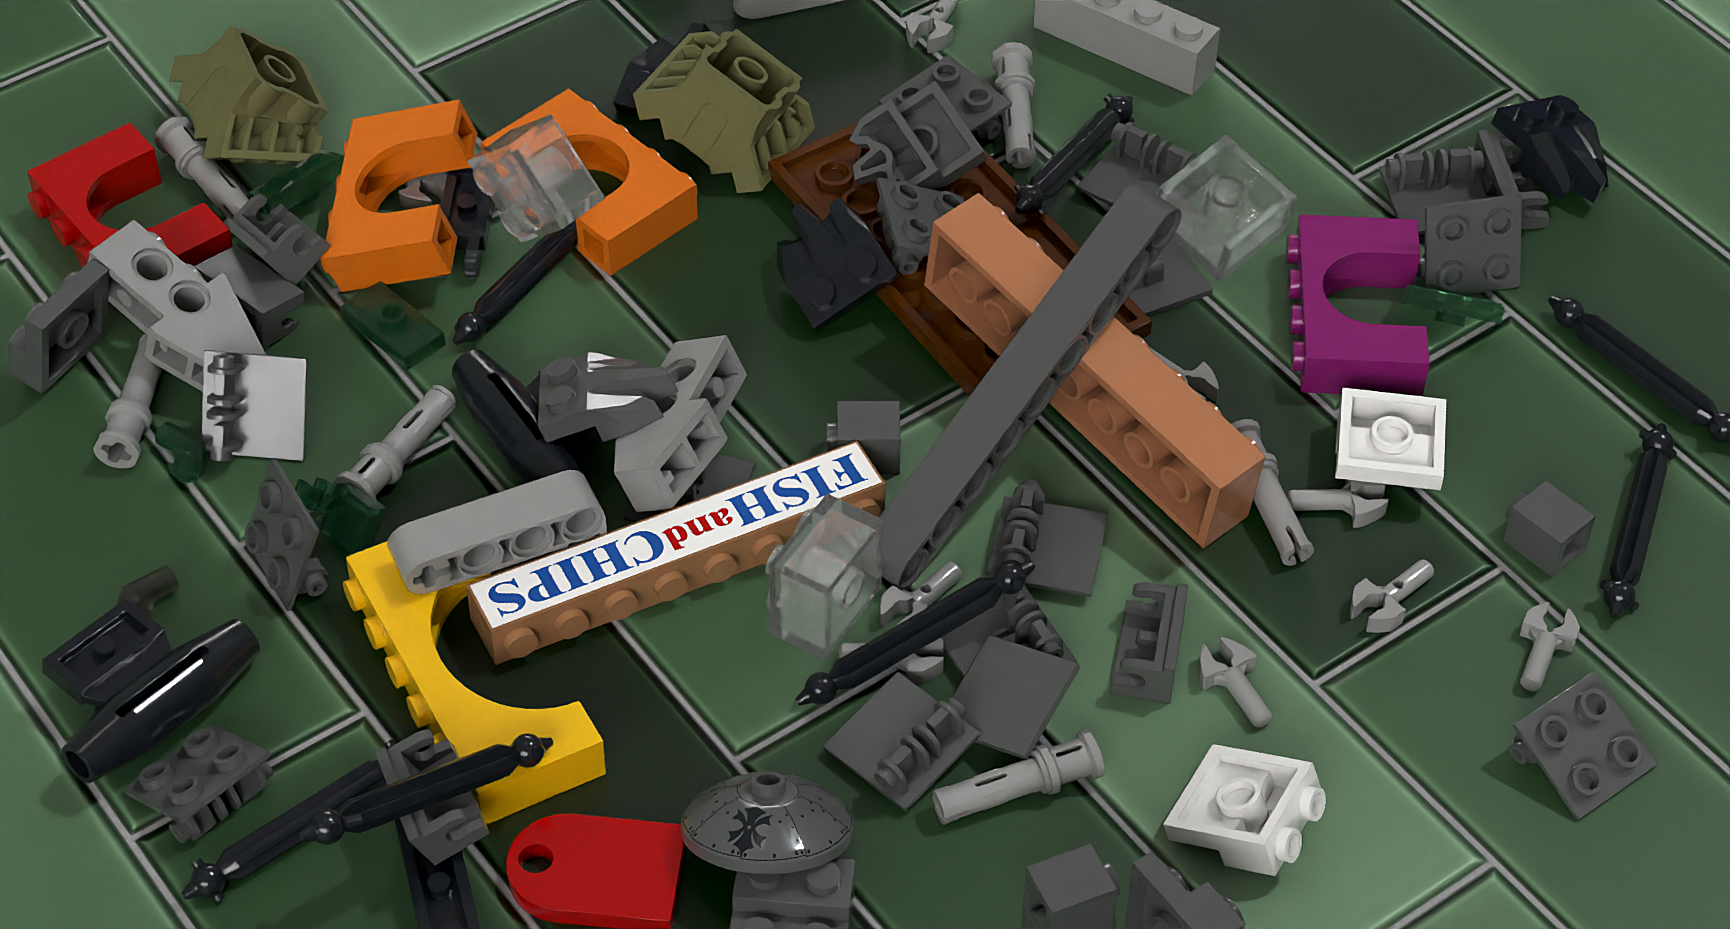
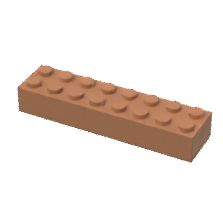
[924,193,1266,549]

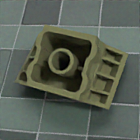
[169,26,328,165]
[633,29,815,193]

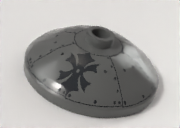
[681,771,854,874]

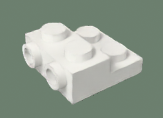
[1335,388,1446,490]
[1163,744,1326,876]

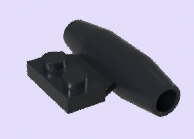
[452,350,603,483]
[42,598,260,783]

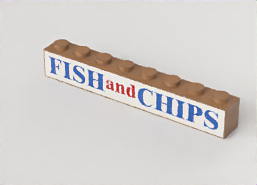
[466,441,886,665]

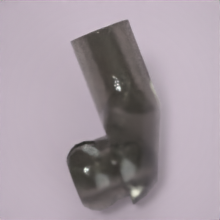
[117,565,179,618]

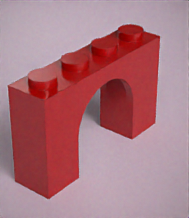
[27,122,233,280]

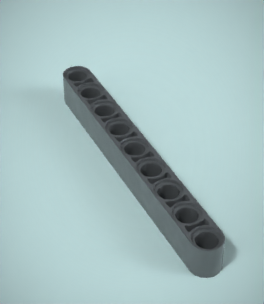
[857,183,1182,590]

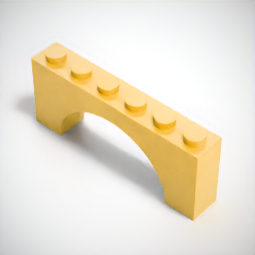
[343,541,606,825]

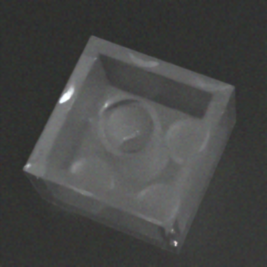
[467,114,605,243]
[1157,134,1297,282]
[766,493,883,660]

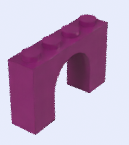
[1286,214,1430,396]

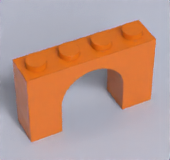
[481,88,698,276]
[320,100,478,292]

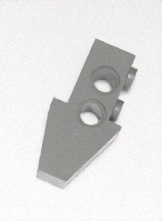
[88,220,266,392]
[614,335,747,512]

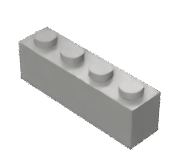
[1034,0,1220,96]

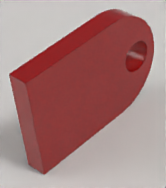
[506,813,687,929]

